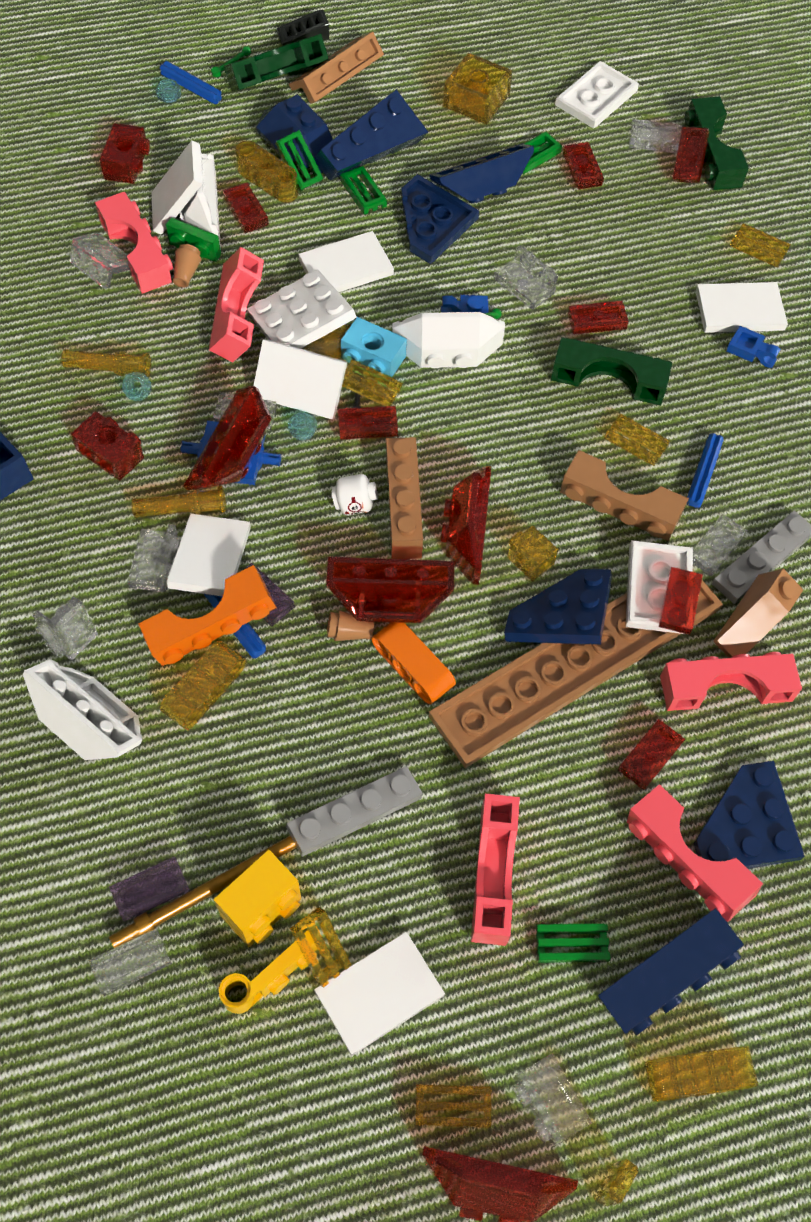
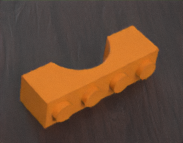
[138,565,277,666]

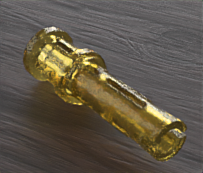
[61,349,151,379]
[132,486,226,518]

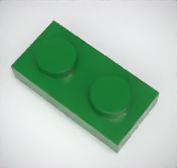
[166,217,221,262]

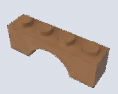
[386,437,423,560]
[560,450,689,541]

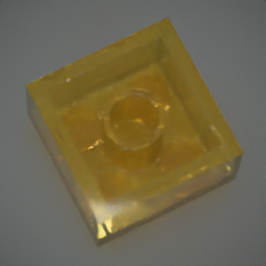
[443,53,513,125]

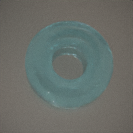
[156,79,182,103]
[122,372,151,401]
[288,412,317,440]

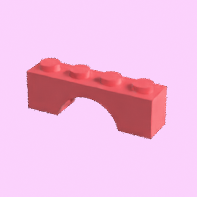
[95,191,173,294]
[209,247,264,363]
[660,652,802,711]
[627,784,763,922]
[471,793,520,946]

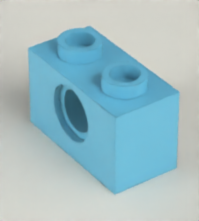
[341,317,407,380]

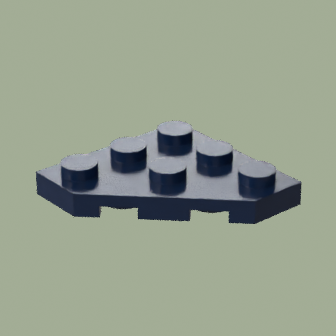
[401,174,479,264]
[504,569,612,645]
[693,760,805,869]

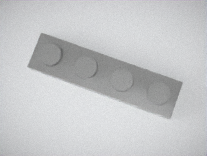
[712,510,811,604]
[286,766,423,857]

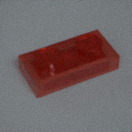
[672,127,709,183]
[563,142,604,190]
[223,182,269,233]
[568,301,629,334]
[338,406,398,440]
[658,567,703,635]
[618,719,685,791]

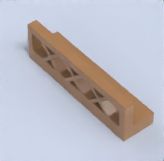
[289,31,384,104]

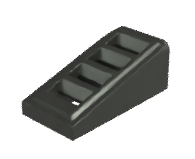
[277,9,329,46]

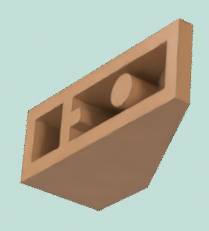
[713,568,803,658]

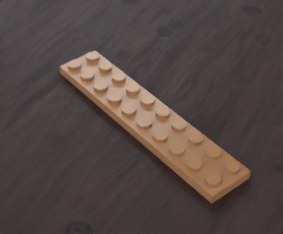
[428,570,723,768]

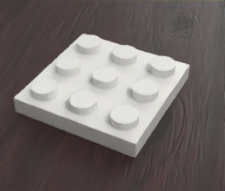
[247,269,357,349]

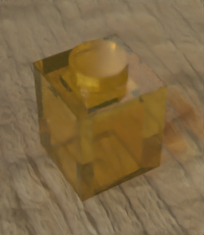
[507,525,559,582]

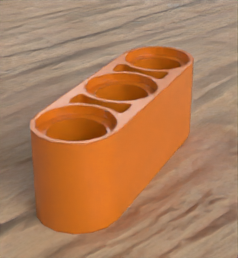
[371,618,456,705]

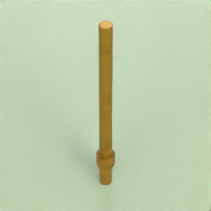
[109,836,297,949]

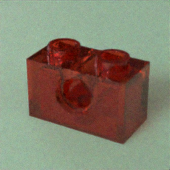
[99,123,150,184]
[71,411,144,481]

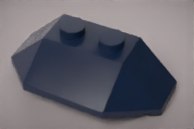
[256,94,333,173]
[429,143,534,203]

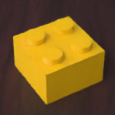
[213,850,302,947]

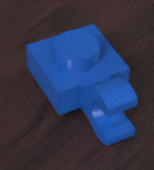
[441,295,489,313]
[726,326,781,368]

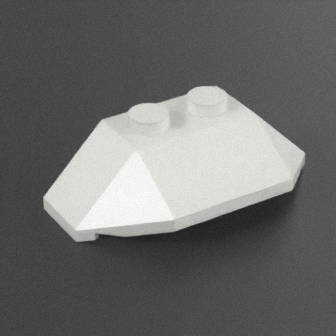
[180,153,221,250]
[392,312,505,368]
[23,659,142,760]

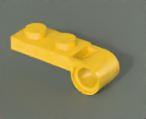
[219,930,319,1014]

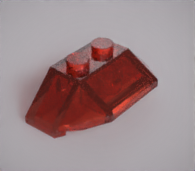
[183,386,272,490]
[441,466,492,585]
[326,557,454,623]
[421,1146,578,1222]

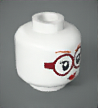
[332,474,378,516]

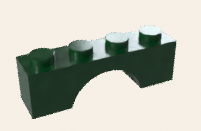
[223,34,329,92]
[684,96,749,191]
[551,337,672,406]

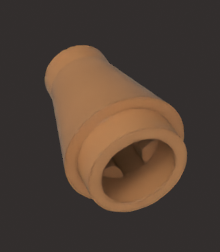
[173,244,202,288]
[327,610,374,641]

